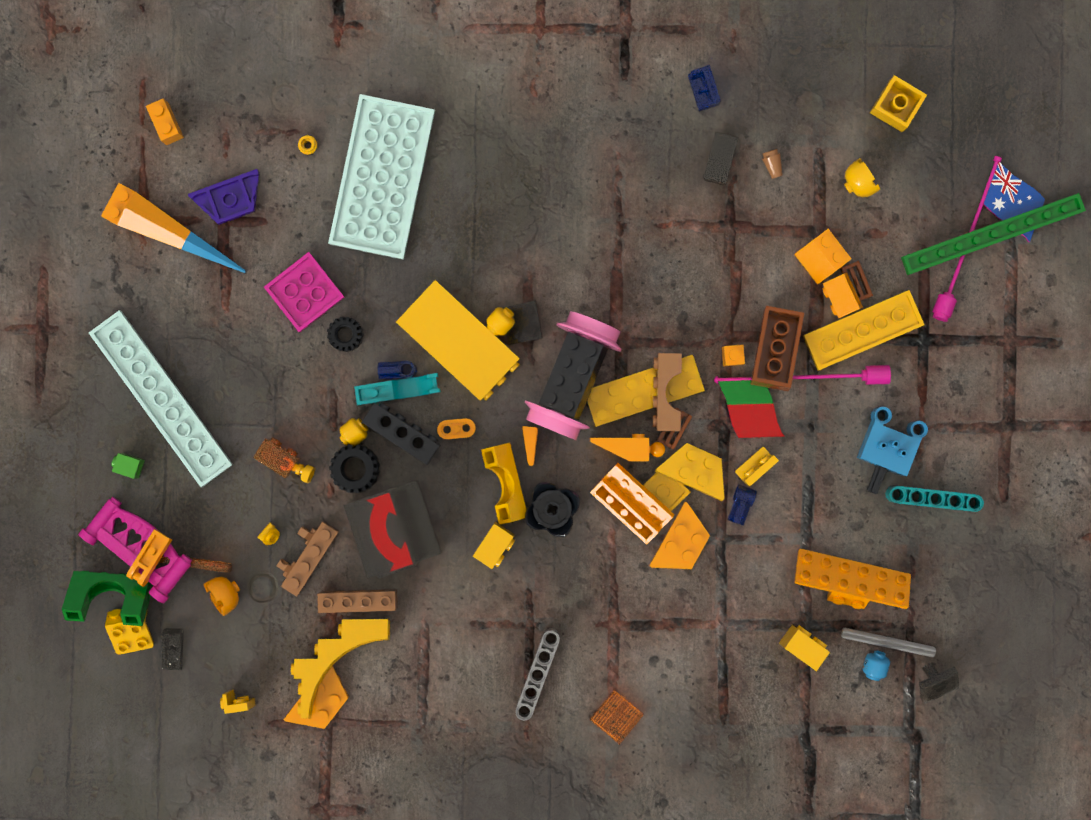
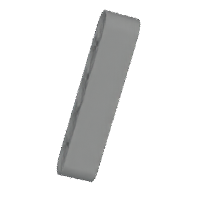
[516,628,560,721]

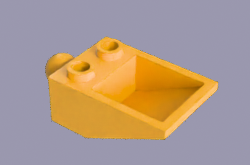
[589,434,665,461]

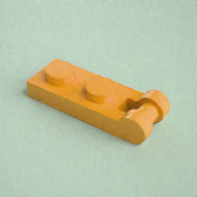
[126,529,172,587]

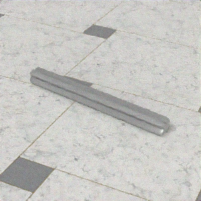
[841,628,936,657]

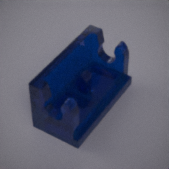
[688,65,721,111]

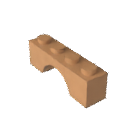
[652,353,682,431]

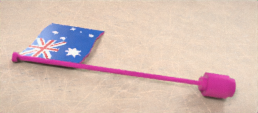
[932,156,1045,322]

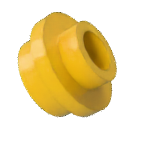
[298,135,317,155]

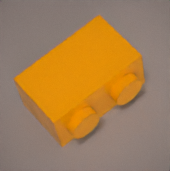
[146,98,184,145]
[822,273,863,318]

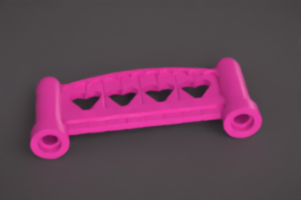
[78,497,193,604]

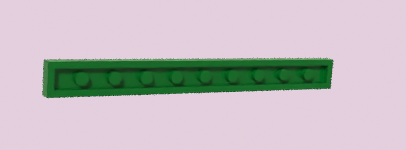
[901,193,1086,275]

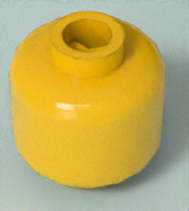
[486,307,515,336]
[339,418,368,446]

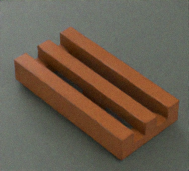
[840,261,873,301]
[657,407,692,450]

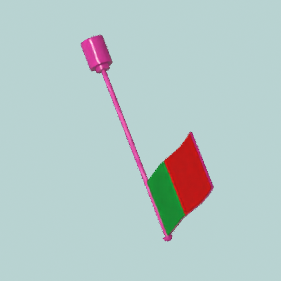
[714,365,891,438]

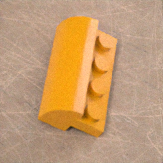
[590,463,675,544]

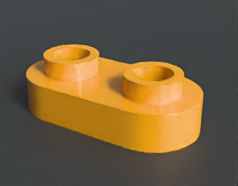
[437,418,476,439]

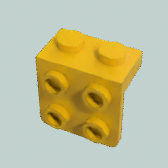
[105,609,154,655]

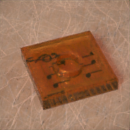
[590,690,644,745]

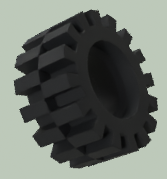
[327,317,363,352]

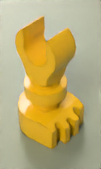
[281,458,315,483]

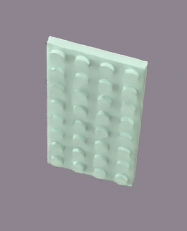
[328,94,435,260]

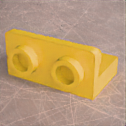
[735,447,779,486]
[220,689,256,714]

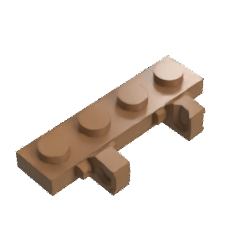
[277,521,339,597]

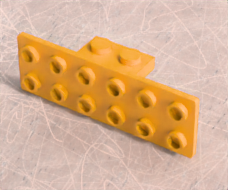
[794,549,911,609]

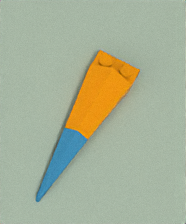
[101,183,246,273]

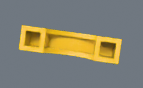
[481,443,526,524]

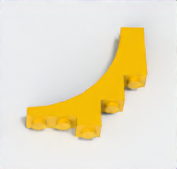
[291,619,390,718]

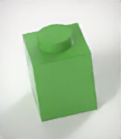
[111,453,145,479]

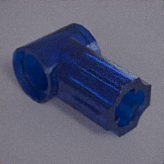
[377,360,417,379]
[727,484,757,526]

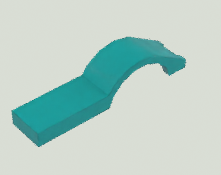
[354,373,441,405]

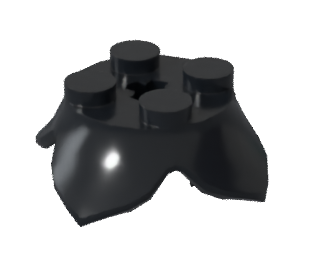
[525,482,580,537]

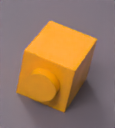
[722,345,745,367]

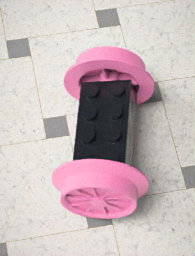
[525,311,622,440]

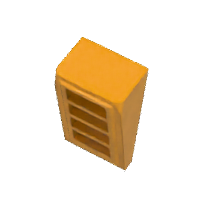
[522,426,538,466]

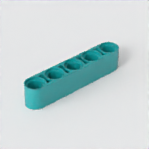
[885,486,984,512]

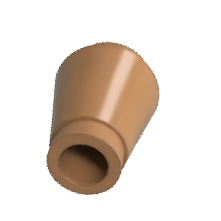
[762,149,783,179]

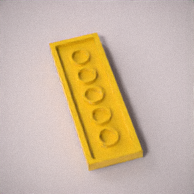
[803,290,924,371]
[587,355,705,427]

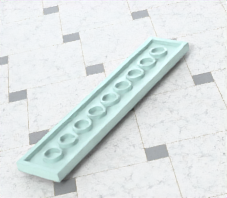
[89,310,233,487]

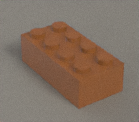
[750,306,804,391]

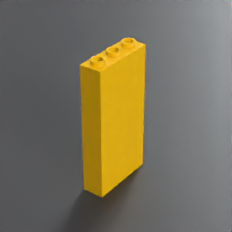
[396,280,520,401]

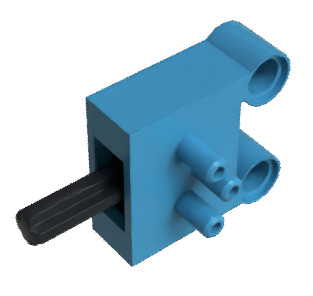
[857,407,928,494]

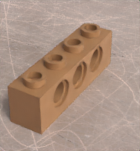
[317,589,398,613]

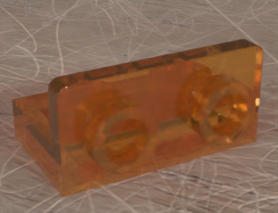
[253,437,301,478]

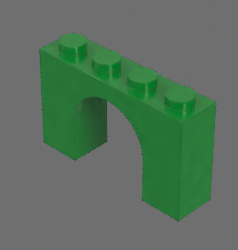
[61,571,153,626]

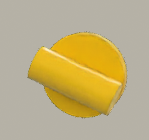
[258,522,280,545]

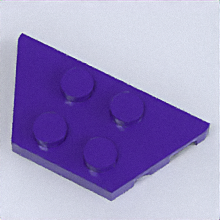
[188,169,259,225]

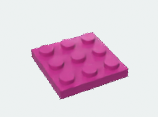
[264,252,345,333]

